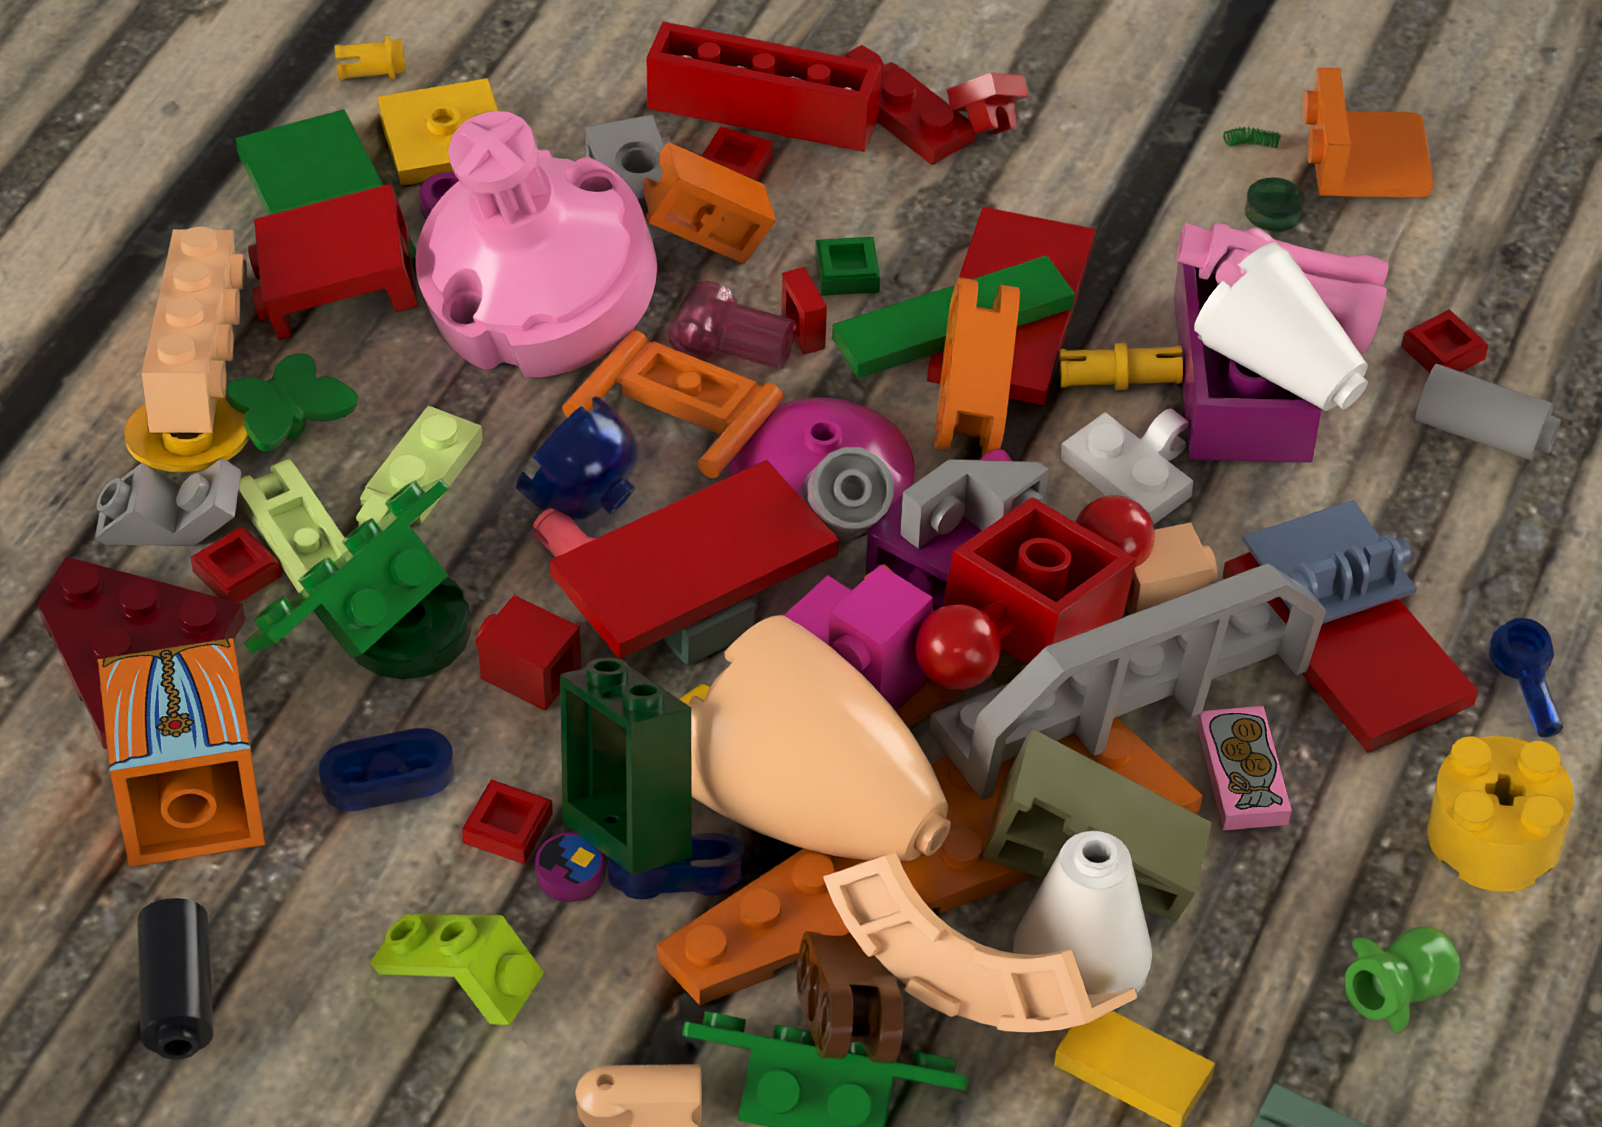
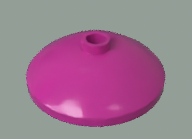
[729,397,915,540]

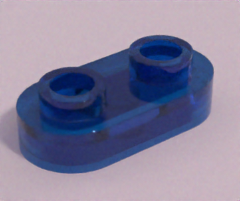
[319,728,454,811]
[607,833,745,899]

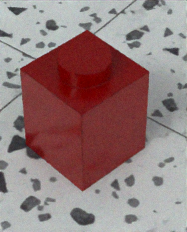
[475,595,582,711]

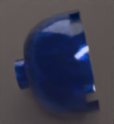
[516,396,638,521]

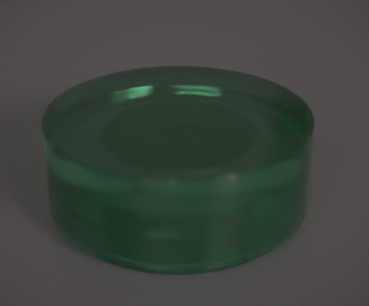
[1245,177,1305,232]

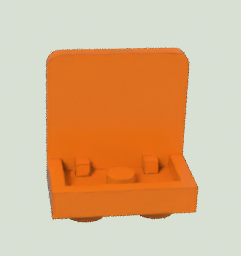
[1302,67,1434,198]

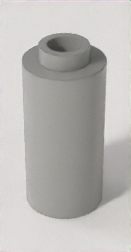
[1415,364,1561,461]

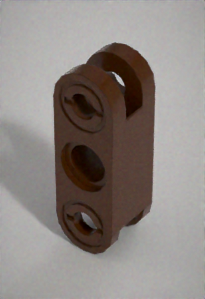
[796,931,904,1064]

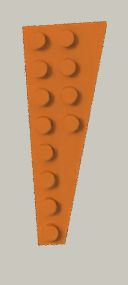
[657,717,1203,1005]

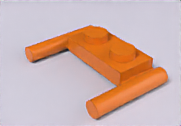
[562,330,783,478]

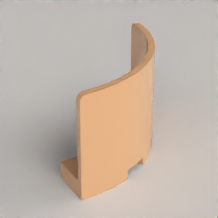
[823,852,1138,1032]

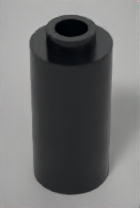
[137,898,213,1060]

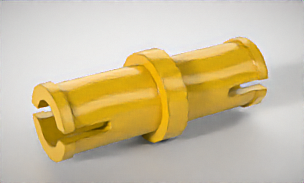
[1059,343,1183,390]

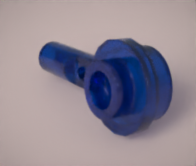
[1488,618,1563,737]

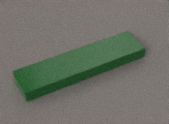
[832,255,1075,379]

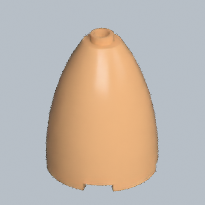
[688,615,951,861]

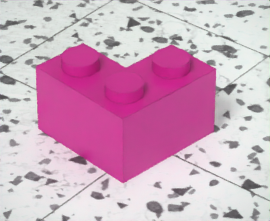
[784,565,933,712]

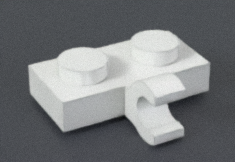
[1061,408,1193,525]

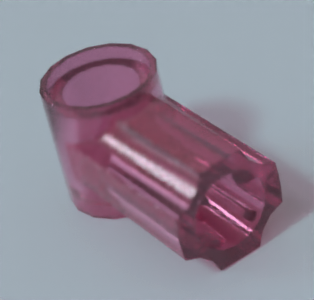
[667,280,796,369]

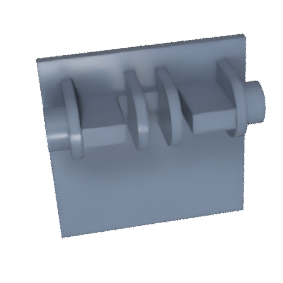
[1242,500,1417,624]

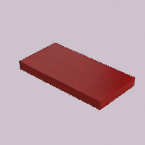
[927,207,1096,406]
[550,460,839,659]
[1222,552,1478,753]

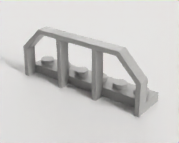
[928,563,1326,800]

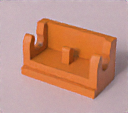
[643,142,776,264]

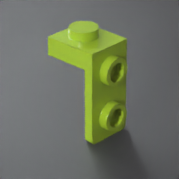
[370,914,544,1025]

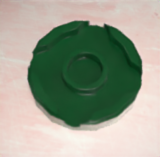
[354,577,472,679]

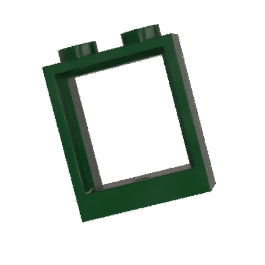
[560,658,692,875]

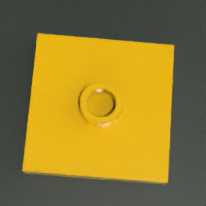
[377,78,498,186]

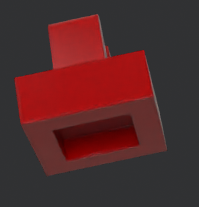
[946,72,1028,135]

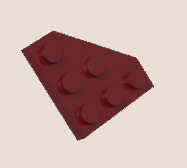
[38,556,245,749]

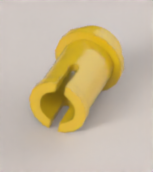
[335,35,406,81]

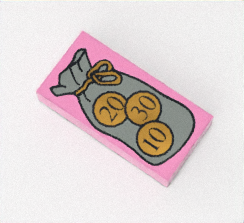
[1197,706,1292,831]

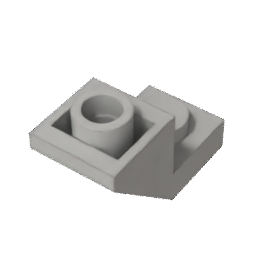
[95,458,241,546]
[900,460,1049,549]

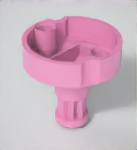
[416,111,657,378]

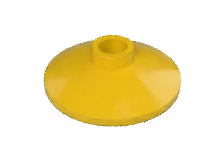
[124,396,249,472]

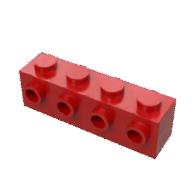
[646,21,882,152]

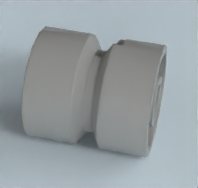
[798,447,894,542]

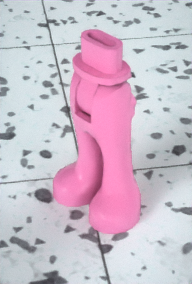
[1176,223,1389,355]

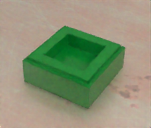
[815,237,880,296]

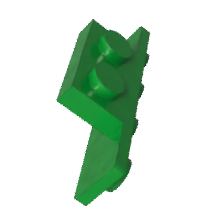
[243,478,449,659]
[682,1011,970,1127]

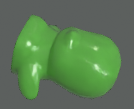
[1345,926,1461,1033]

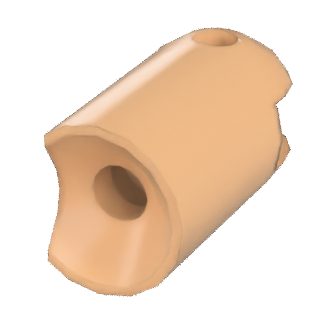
[575,1064,702,1127]

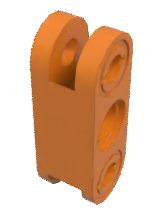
[933,277,1020,457]

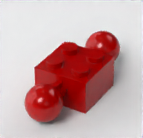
[915,495,1155,690]

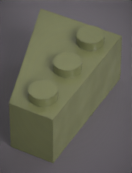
[982,728,1212,922]

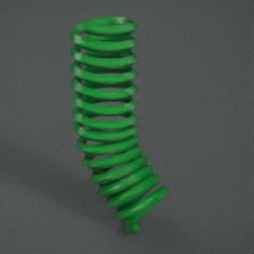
[1223,127,1281,148]

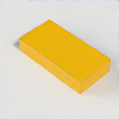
[1054,1011,1215,1127]

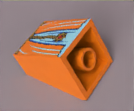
[98,638,265,868]

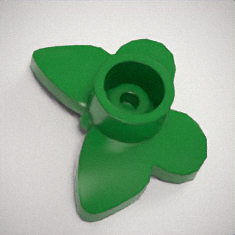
[225,353,358,452]

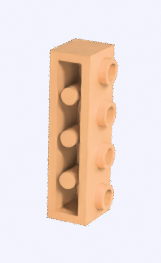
[142,226,247,433]

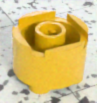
[1427,736,1574,892]

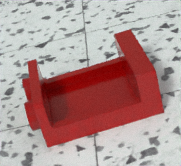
[248,184,419,340]

